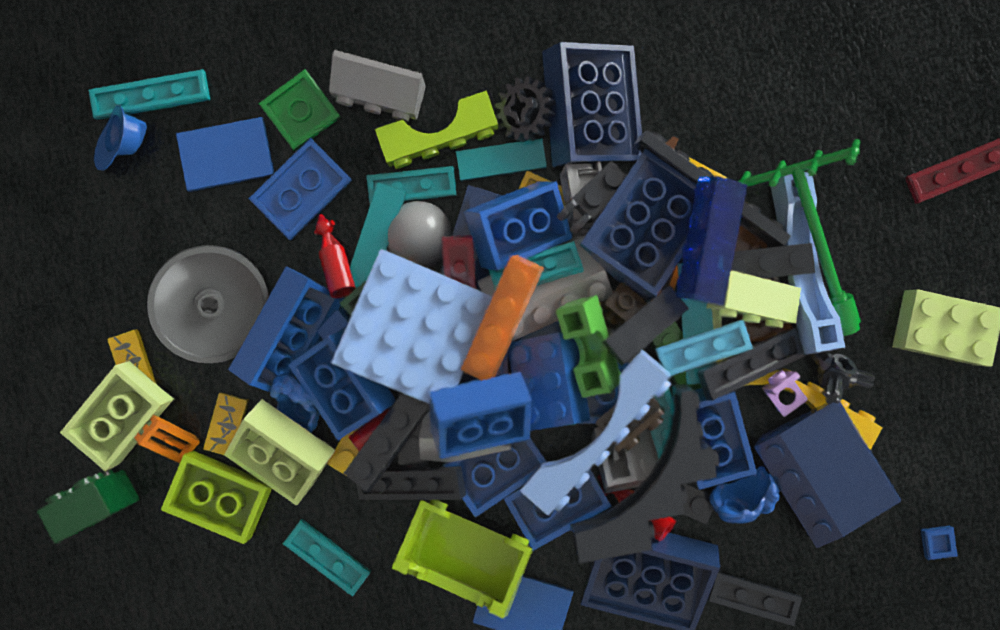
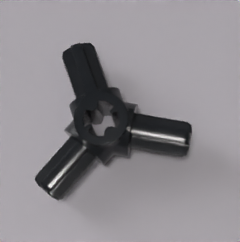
[808,351,875,404]

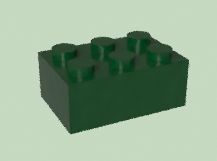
[37,469,140,544]

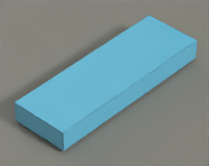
[655,320,753,376]

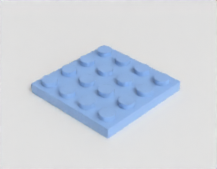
[332,249,492,404]

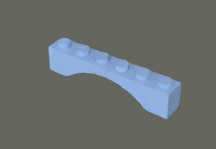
[771,172,845,355]
[520,350,670,515]

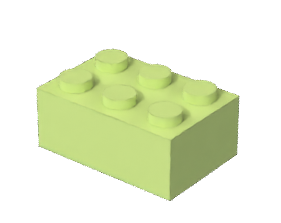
[892,289,1000,367]
[60,361,173,471]
[224,399,335,506]

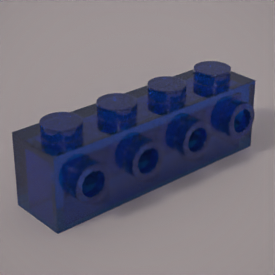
[676,176,747,306]

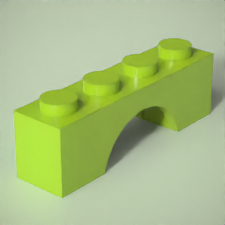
[375,91,498,169]

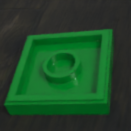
[259,69,341,151]

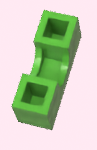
[556,295,621,398]

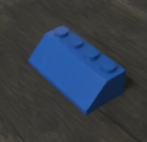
[228,266,345,392]

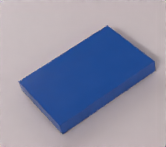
[176,117,274,192]
[249,138,352,241]
[473,575,574,630]

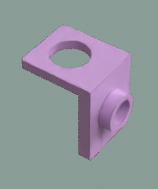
[762,370,807,417]

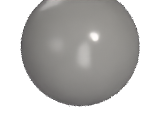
[388,201,453,269]

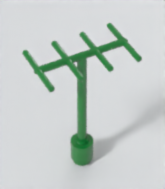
[732,139,861,336]

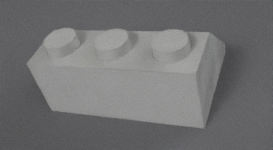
[329,50,426,122]

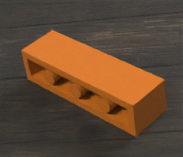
[461,255,544,380]

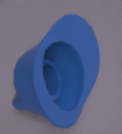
[94,105,147,171]

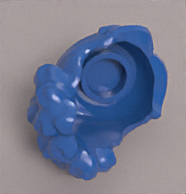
[270,375,320,433]
[710,466,780,524]

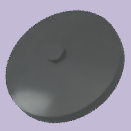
[147,245,269,363]

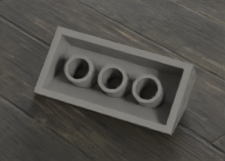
[477,233,613,341]

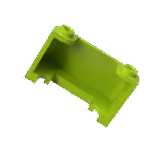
[392,500,533,618]

